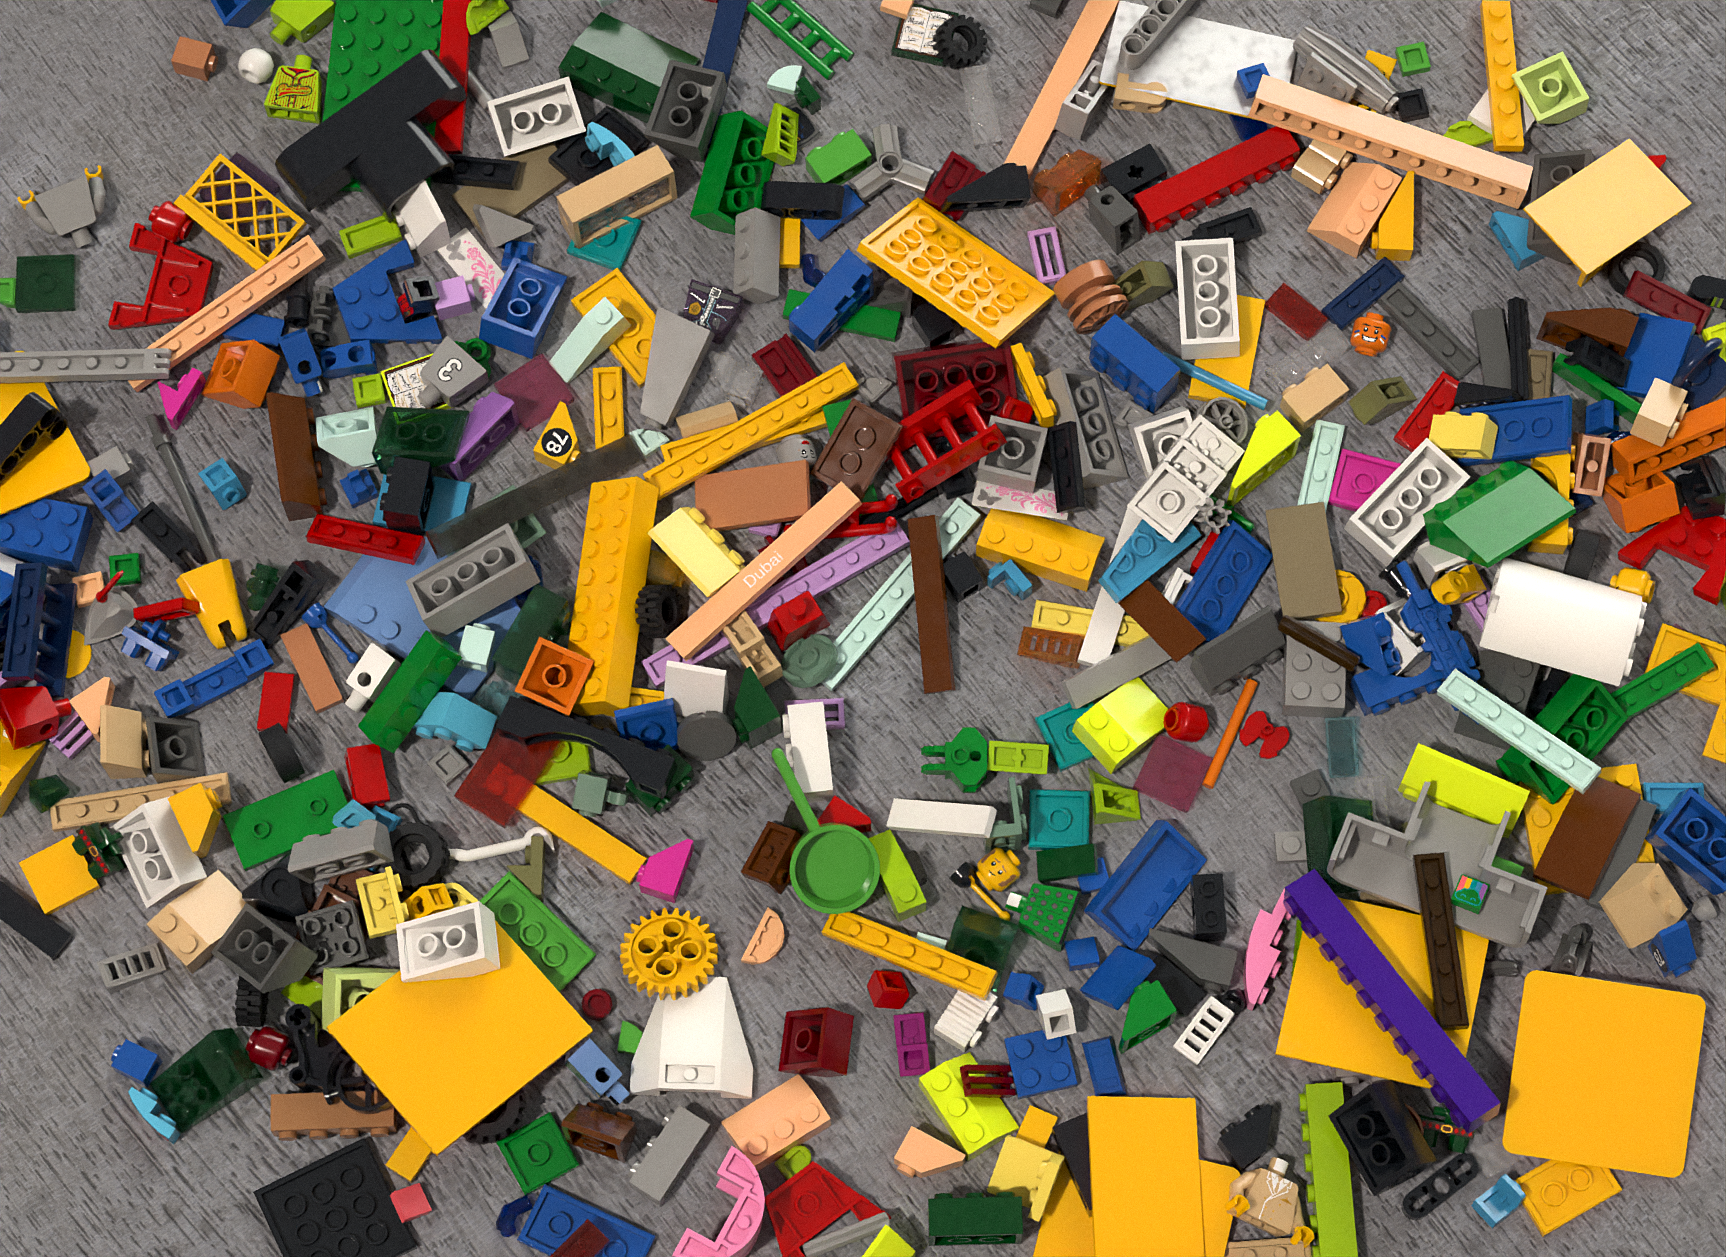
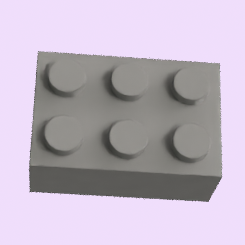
[1282,621,1346,718]

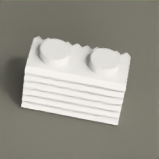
[934,990,999,1052]

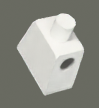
[344,643,401,713]

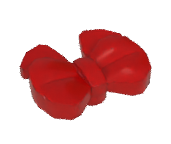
[1239,711,1290,759]

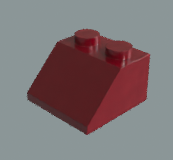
[778,1007,854,1077]

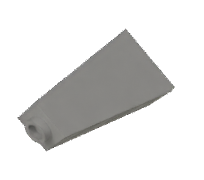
[640,307,715,430]

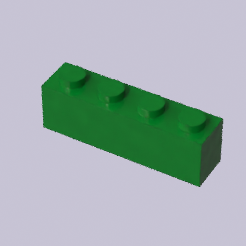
[358,630,463,753]

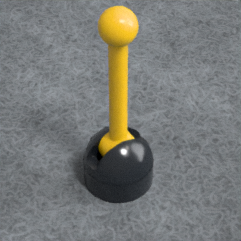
[949,862,1011,923]

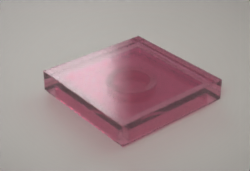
[494,353,575,432]

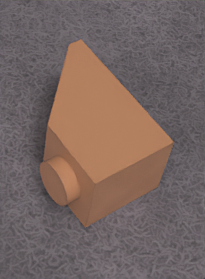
[1570,432,1611,497]

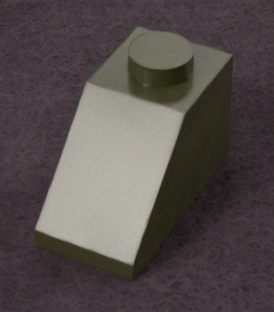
[1112,260,1173,311]
[1348,376,1417,425]

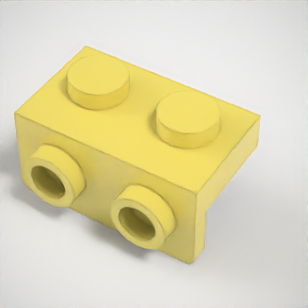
[356,866,410,939]

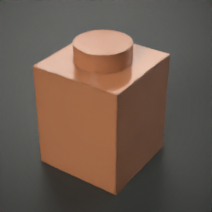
[171,36,218,81]

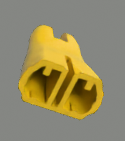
[176,559,247,650]

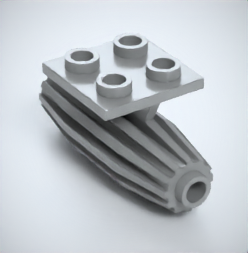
[1292,24,1400,114]

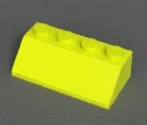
[1397,743,1530,838]

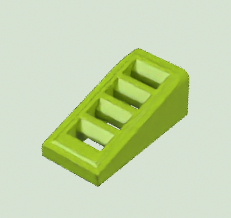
[761,103,799,166]

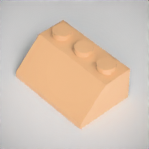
[1307,162,1402,259]
[721,1074,831,1172]

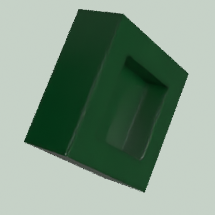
[794,76,821,115]

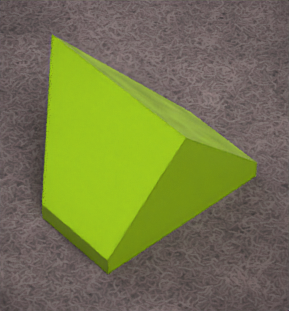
[1088,768,1141,825]

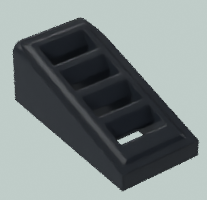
[1454,382,1522,409]

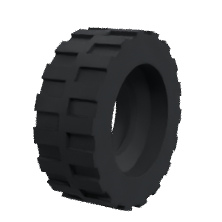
[381,822,450,891]

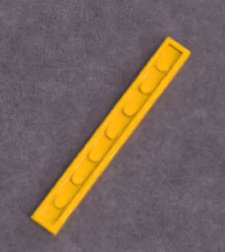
[643,362,859,501]

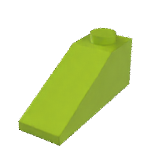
[868,829,927,922]

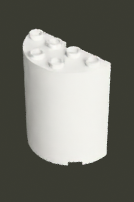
[1479,557,1647,686]

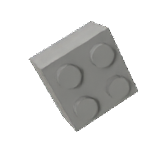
[977,415,1048,493]

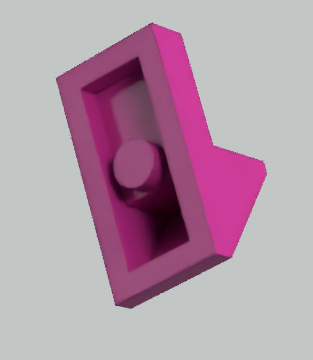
[157,367,206,430]

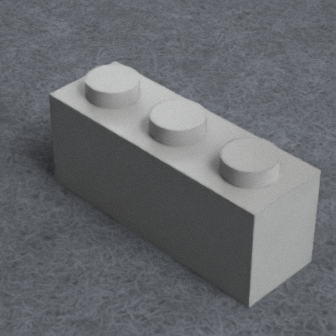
[733,207,780,305]
[628,1105,711,1207]

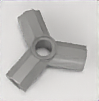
[849,123,934,202]

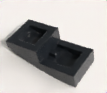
[928,436,974,500]

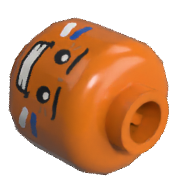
[1350,312,1391,357]

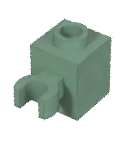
[572,770,629,817]

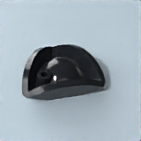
[242,852,313,922]

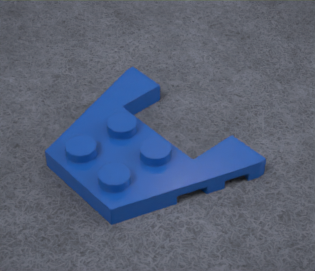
[333,240,442,344]

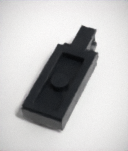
[1182,207,1262,245]

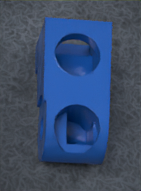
[320,339,378,379]

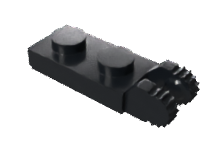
[131,501,206,573]

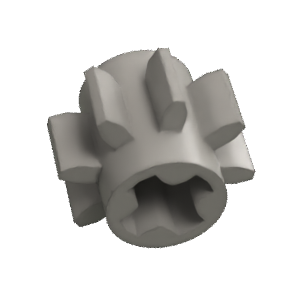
[1194,497,1232,534]

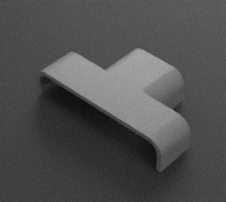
[1327,781,1548,948]

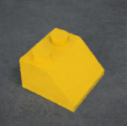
[167,783,223,859]

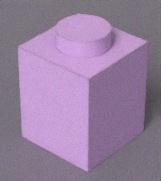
[435,275,476,321]

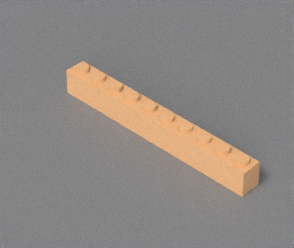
[1248,74,1533,209]

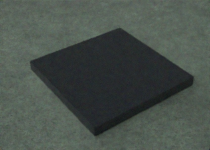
[253,1137,417,1257]

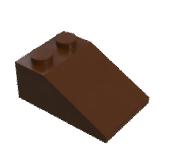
[1536,307,1639,357]
[561,1102,637,1163]

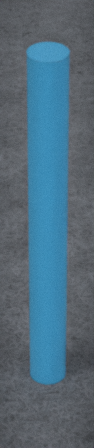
[1163,351,1269,411]

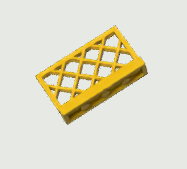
[174,153,307,271]

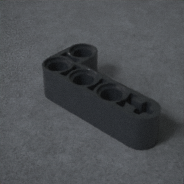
[0,392,68,485]

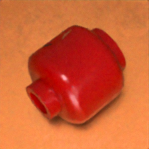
[148,201,194,243]
[1163,702,1209,743]

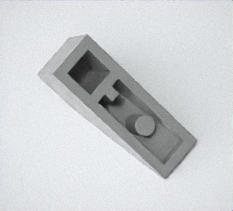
[1054,60,1111,140]

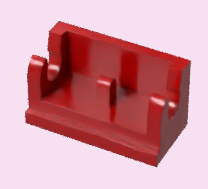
[344,744,390,810]

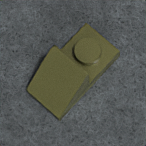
[506,836,546,902]

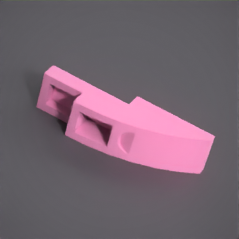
[1243,888,1292,1011]

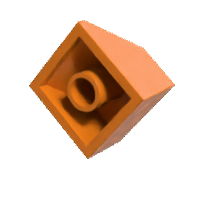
[201,340,280,409]
[1602,472,1680,533]

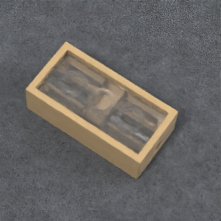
[556,145,677,249]

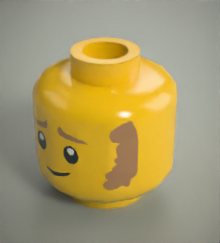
[976,847,1021,892]

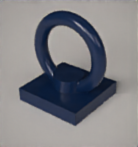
[1671,335,1726,411]

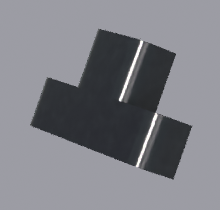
[275,49,467,223]

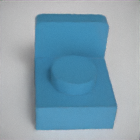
[198,458,247,510]
[987,559,1033,600]

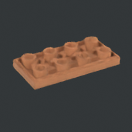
[695,460,811,531]

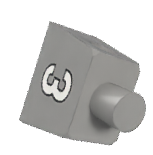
[417,336,489,409]

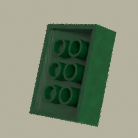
[558,12,700,124]

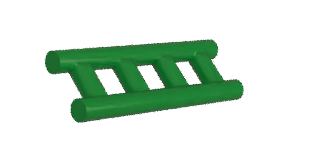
[746,0,854,80]

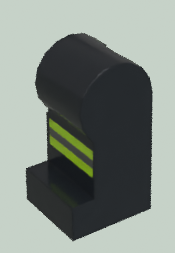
[1687,275,1726,317]

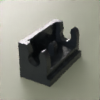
[1563,336,1631,388]
[1676,455,1726,520]

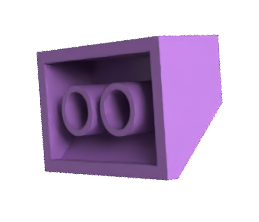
[432,392,520,481]

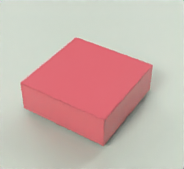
[390,1183,432,1223]

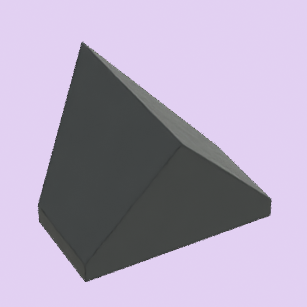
[867,278,916,318]

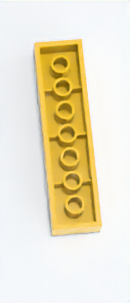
[568,476,659,716]

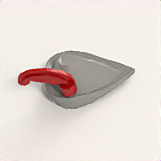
[84,570,138,645]

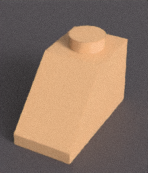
[894,1126,966,1178]

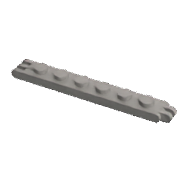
[0,348,172,383]

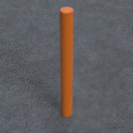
[1202,679,1258,789]

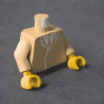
[1225,1157,1314,1248]

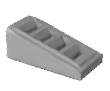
[97,943,167,994]

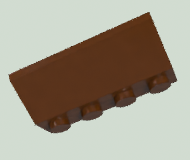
[266,392,327,521]

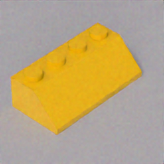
[976,508,1105,592]

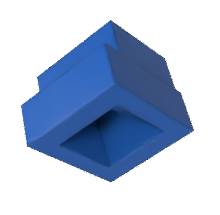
[1003,972,1044,1011]

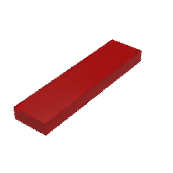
[306,514,426,565]

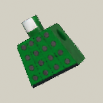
[1005,883,1081,952]

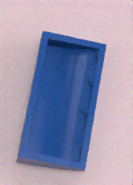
[1084,820,1207,951]

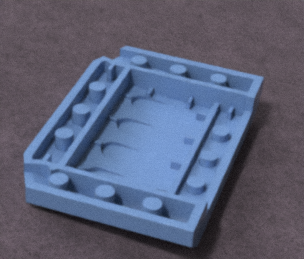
[324,527,528,701]

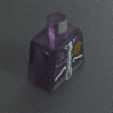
[683,279,744,344]

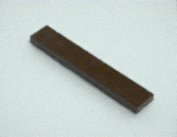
[1412,853,1469,1031]

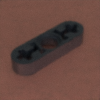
[1401,1153,1478,1221]

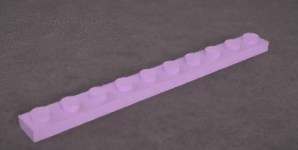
[641,517,910,689]

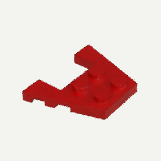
[108,223,214,330]
[1618,506,1726,606]
[764,1161,891,1257]

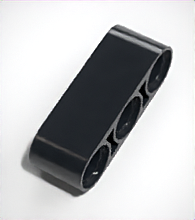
[761,181,845,220]

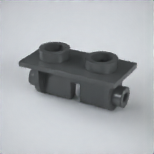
[1550,924,1592,977]

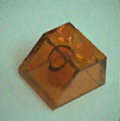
[1033,149,1102,217]

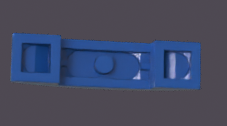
[154,639,274,718]

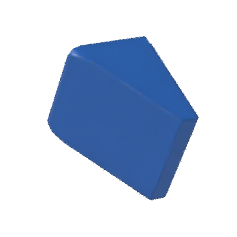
[1064,937,1100,971]

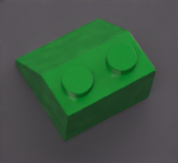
[1118,980,1177,1054]

